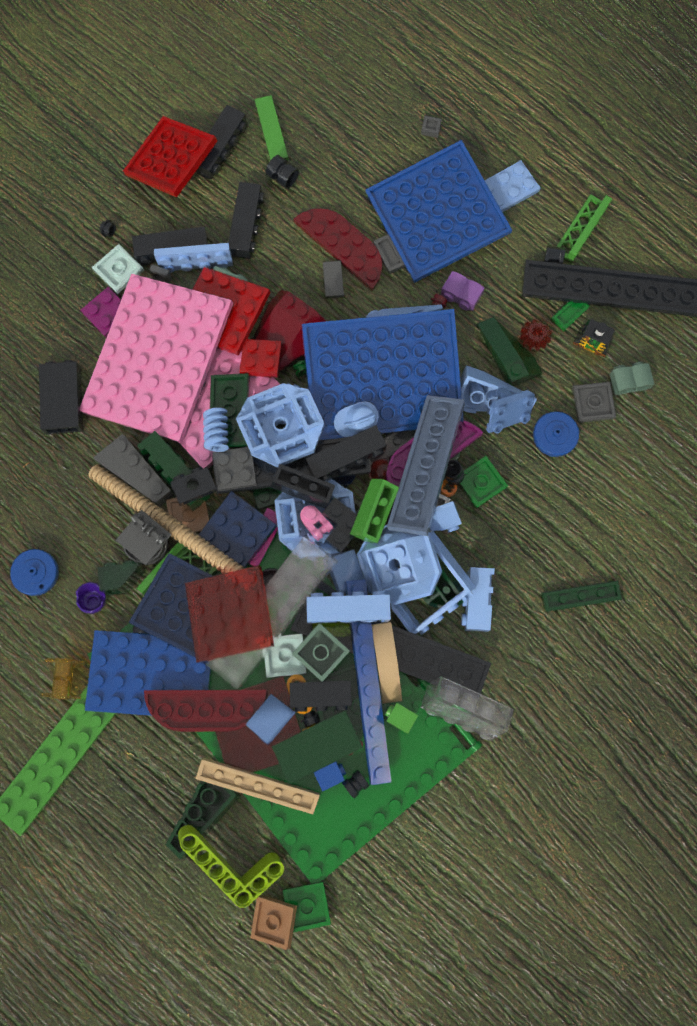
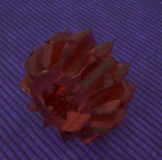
[520,319,552,351]

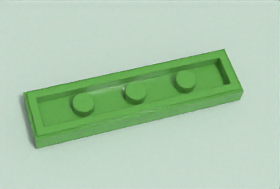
[254,95,288,161]

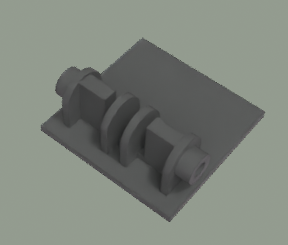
[116,510,172,565]

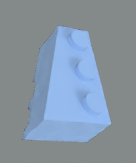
[461,567,495,632]

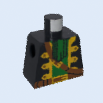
[573,319,615,358]

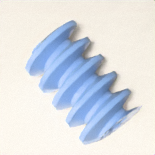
[203,408,229,452]

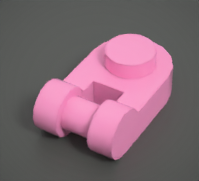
[300,505,334,541]

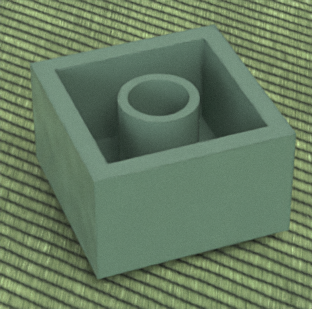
[292,623,350,682]

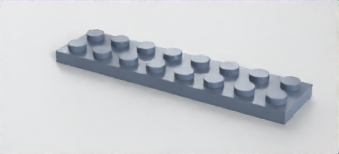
[387,395,465,536]

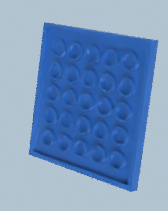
[365,140,512,283]

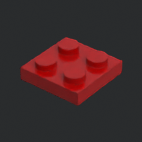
[239,339,282,378]

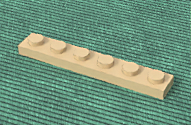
[195,757,320,814]

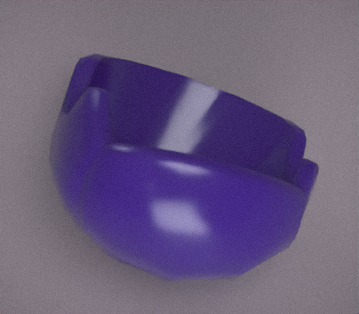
[76,582,106,614]

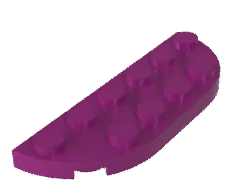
[386,420,483,498]

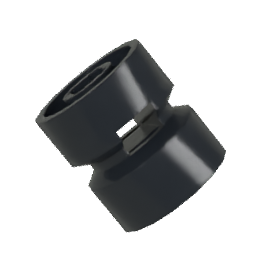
[265,155,299,189]

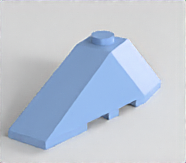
[460,365,537,414]

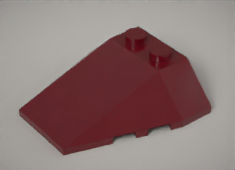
[253,290,326,372]

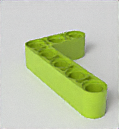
[178,825,284,908]

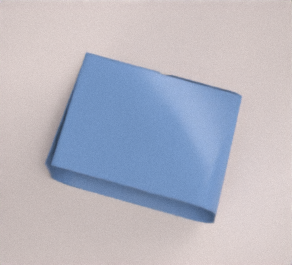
[326,549,367,594]
[246,694,295,745]

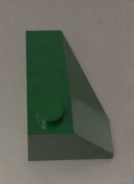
[477,317,542,386]

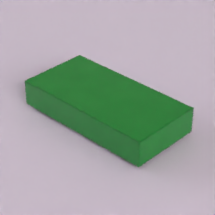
[551,301,590,332]

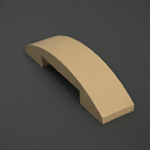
[371,622,402,704]

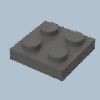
[212,447,257,492]

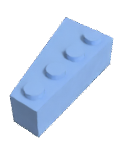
[307,591,391,623]

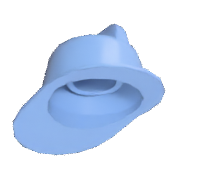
[334,401,379,437]

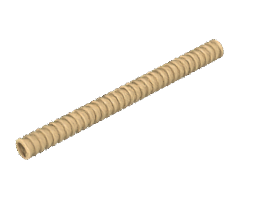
[88,464,258,591]

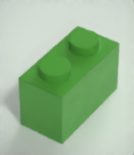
[384,703,418,734]

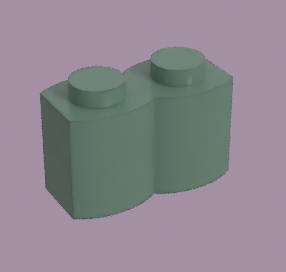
[609,362,654,395]

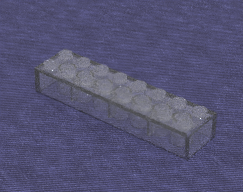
[206,536,338,689]

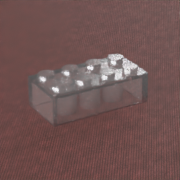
[420,676,514,740]

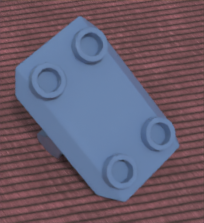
[486,388,535,434]

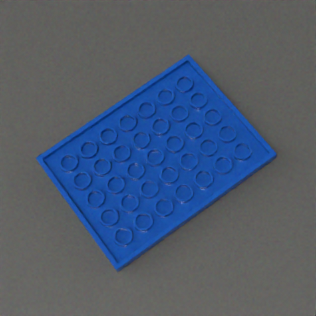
[301,309,464,440]

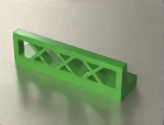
[557,194,612,263]

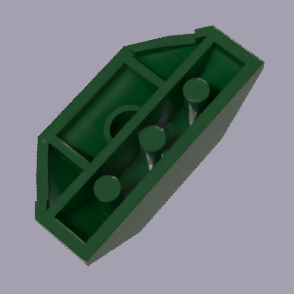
[422,554,464,608]

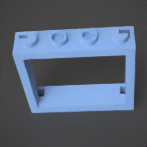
[391,531,477,635]

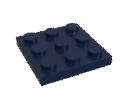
[199,491,277,569]

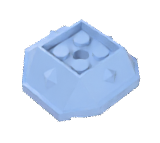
[236,383,324,467]
[274,479,356,559]
[357,524,442,605]

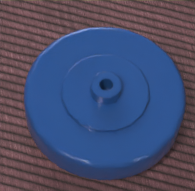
[533,411,579,457]
[10,549,59,596]

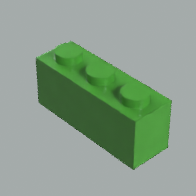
[350,479,399,543]

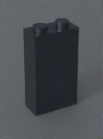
[39,360,83,434]

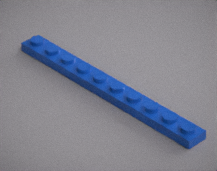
[345,579,391,785]

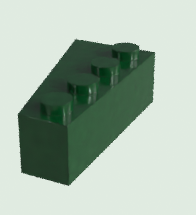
[137,431,210,511]

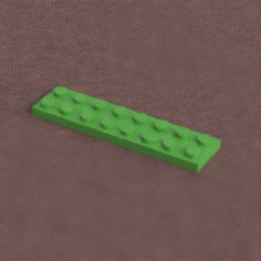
[0,685,117,836]

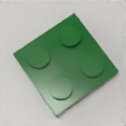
[459,456,508,509]
[283,881,331,933]

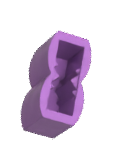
[441,271,484,311]

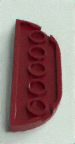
[293,208,382,291]
[144,690,267,732]

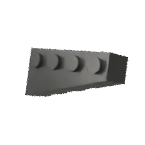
[93,434,174,507]

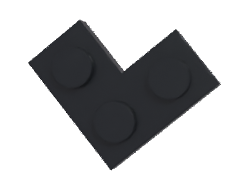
[322,498,357,553]

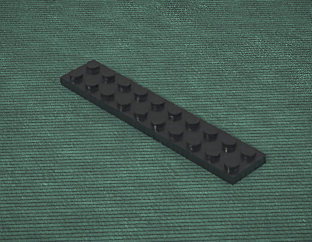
[521,260,697,317]
[291,593,491,701]

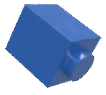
[314,761,346,792]

